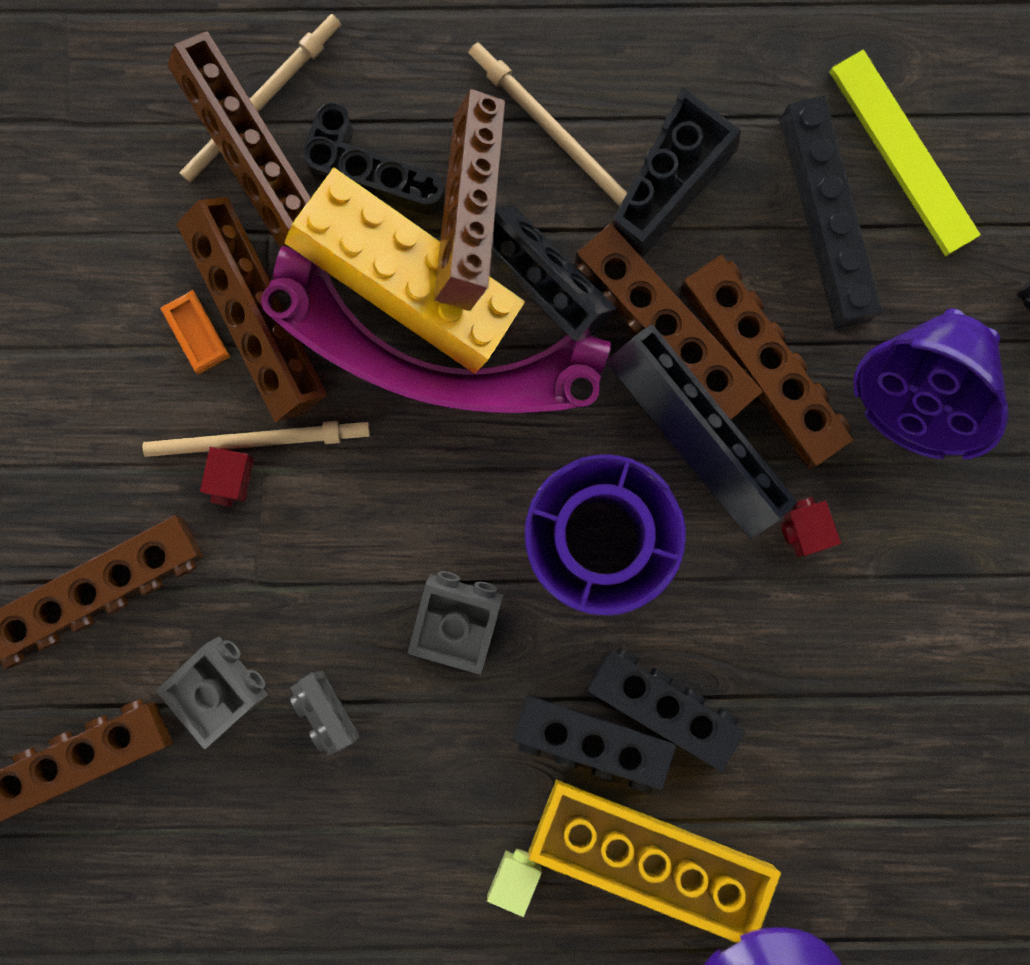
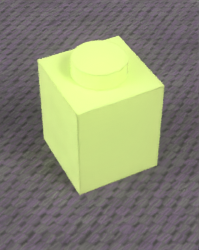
[487,849,542,917]

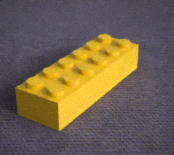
[284,168,525,374]
[528,779,781,943]

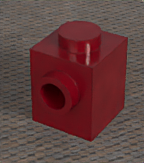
[200,447,254,507]
[781,497,841,557]

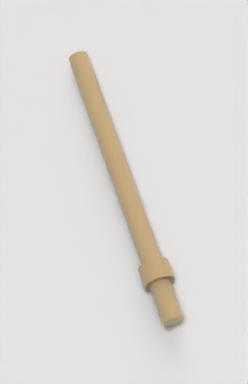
[179,14,341,183]
[469,42,627,207]
[143,421,370,457]

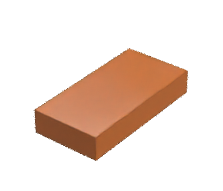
[160,290,231,374]

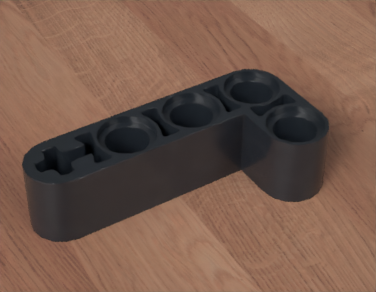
[303,102,445,215]

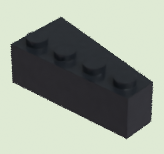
[614,86,741,258]

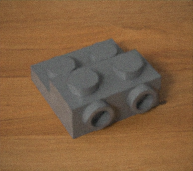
[407,571,504,675]
[156,636,268,750]
[290,670,360,756]

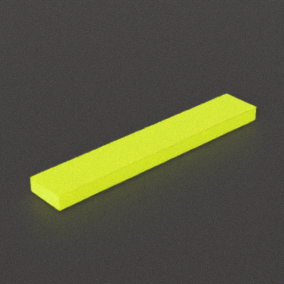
[830,50,981,257]

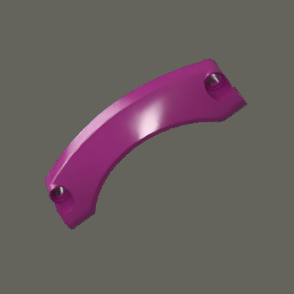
[261,246,611,413]

